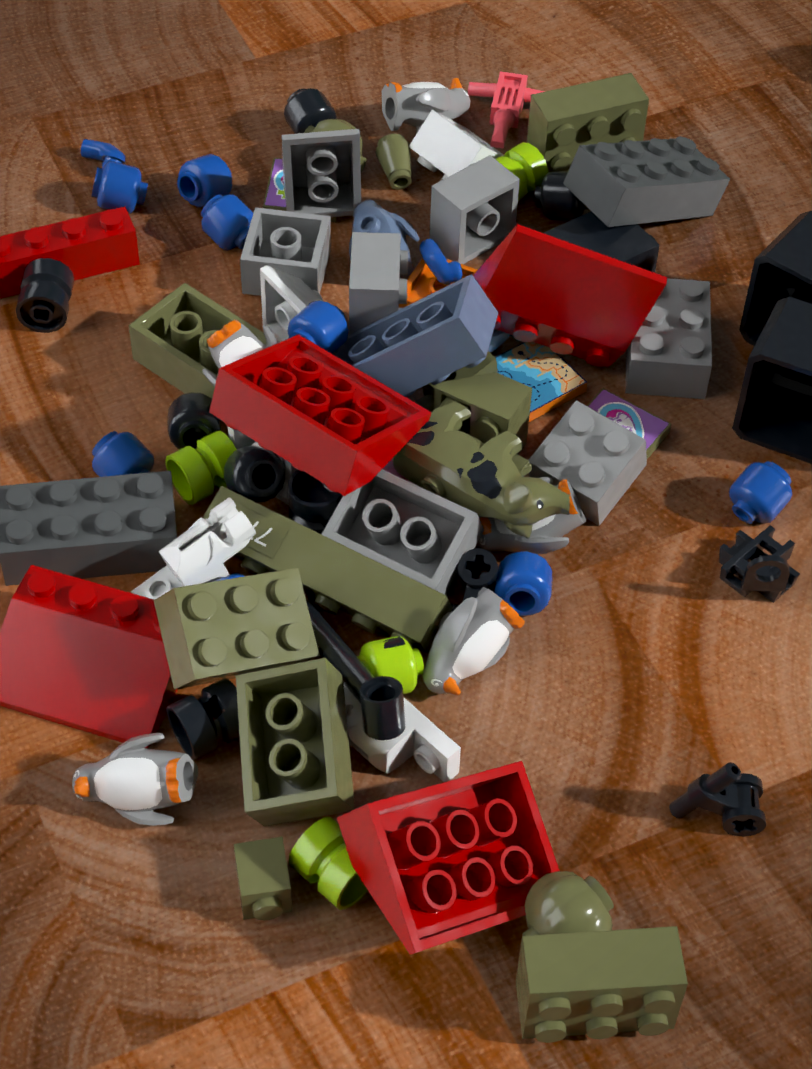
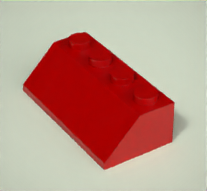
[0,206,140,299]

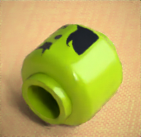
[357,636,424,694]

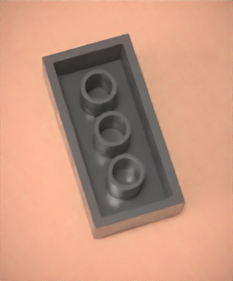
[563,136,730,227]
[0,471,177,586]

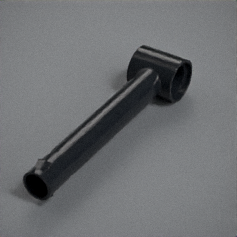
[306,599,406,740]

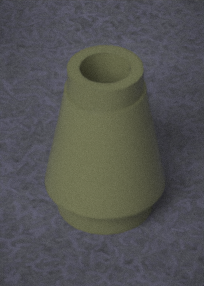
[375,134,412,190]

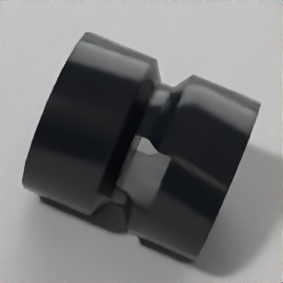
[16,258,74,333]
[288,470,343,534]
[166,678,240,761]

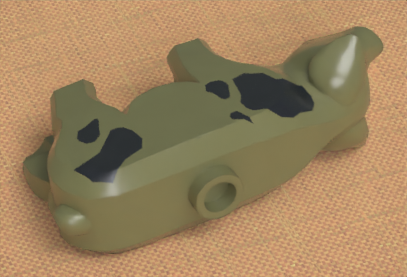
[392,401,570,539]

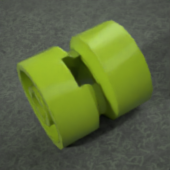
[496,142,549,201]
[165,430,237,505]
[289,817,368,910]

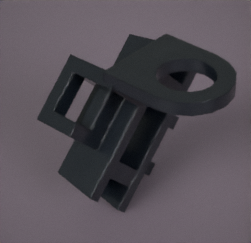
[719,525,800,603]

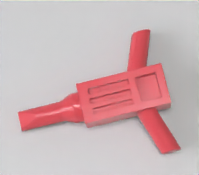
[468,72,545,148]

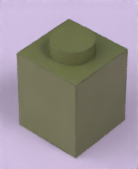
[234,837,292,920]

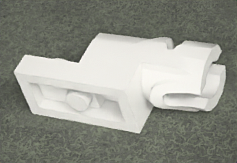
[131,497,256,600]
[344,685,461,782]

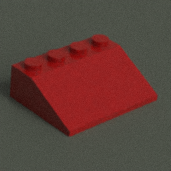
[473,224,667,367]
[209,334,432,496]
[0,565,178,749]
[337,761,560,955]

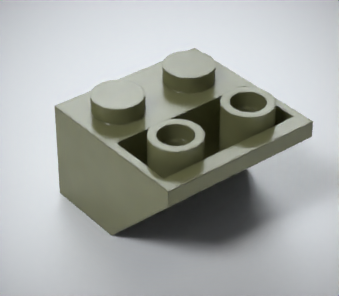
[433,372,532,454]

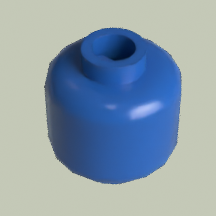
[177,154,232,207]
[91,161,148,214]
[201,194,253,251]
[288,300,349,354]
[92,431,154,477]
[729,461,793,524]
[494,551,553,616]

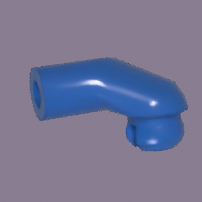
[81,139,126,168]
[419,239,462,285]

